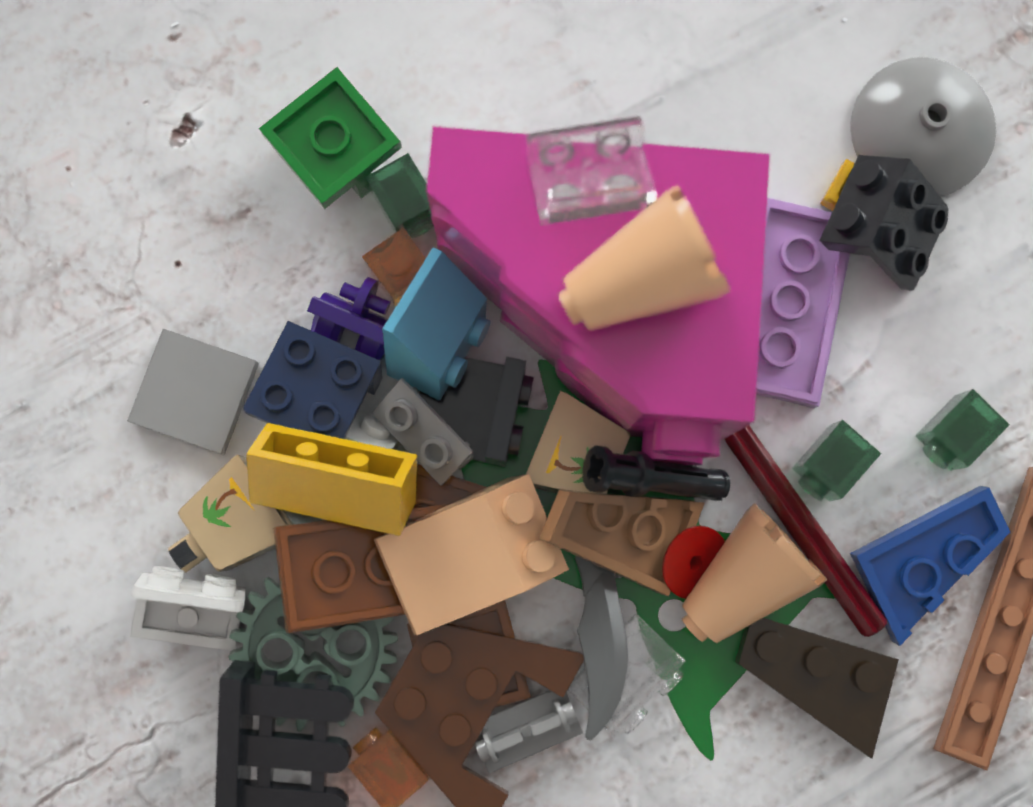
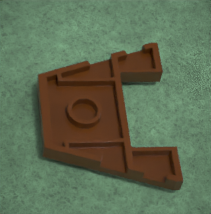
[375,624,584,807]

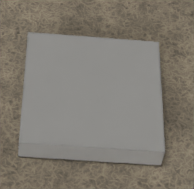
[127,329,259,455]

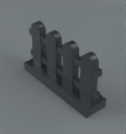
[215,660,354,807]

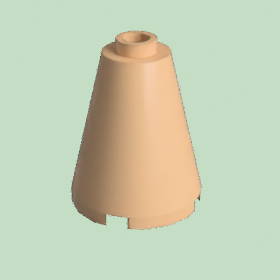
[558,186,731,330]
[682,503,827,643]

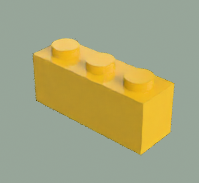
[246,423,417,536]

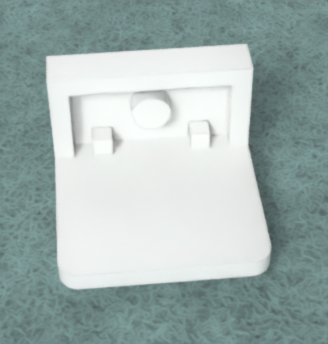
[130,566,246,651]

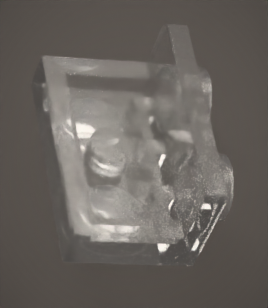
[526,116,656,226]
[567,613,685,738]

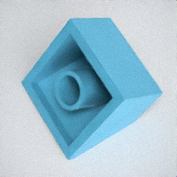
[383,247,491,400]

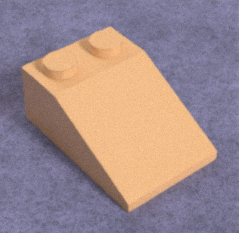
[374,474,569,635]

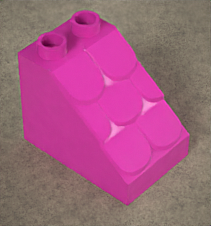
[426,126,770,466]

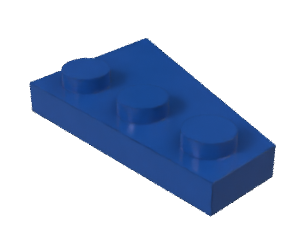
[850,486,1010,646]

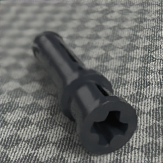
[582,445,731,501]

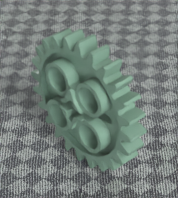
[229,576,398,732]

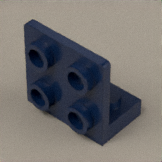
[244,321,383,439]

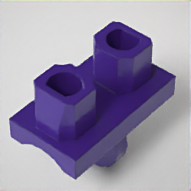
[307,277,391,361]

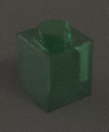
[365,153,434,240]
[915,389,1010,471]
[792,420,882,501]

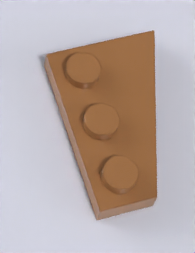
[539,490,705,596]

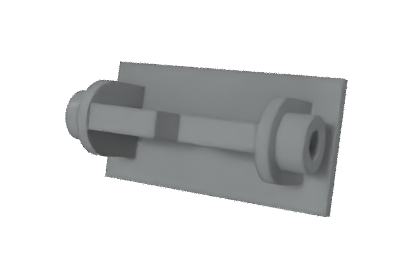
[372,378,474,486]
[475,690,583,774]

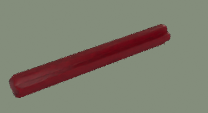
[724,425,887,637]

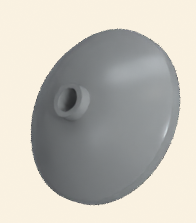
[850,57,996,197]

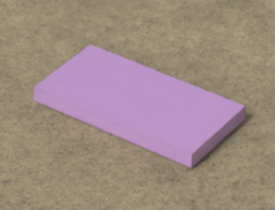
[756,198,850,408]

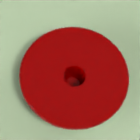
[662,526,725,599]

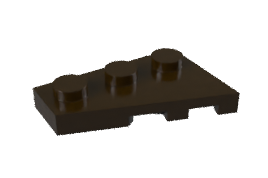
[735,618,899,759]

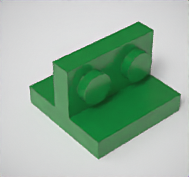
[258,67,402,209]

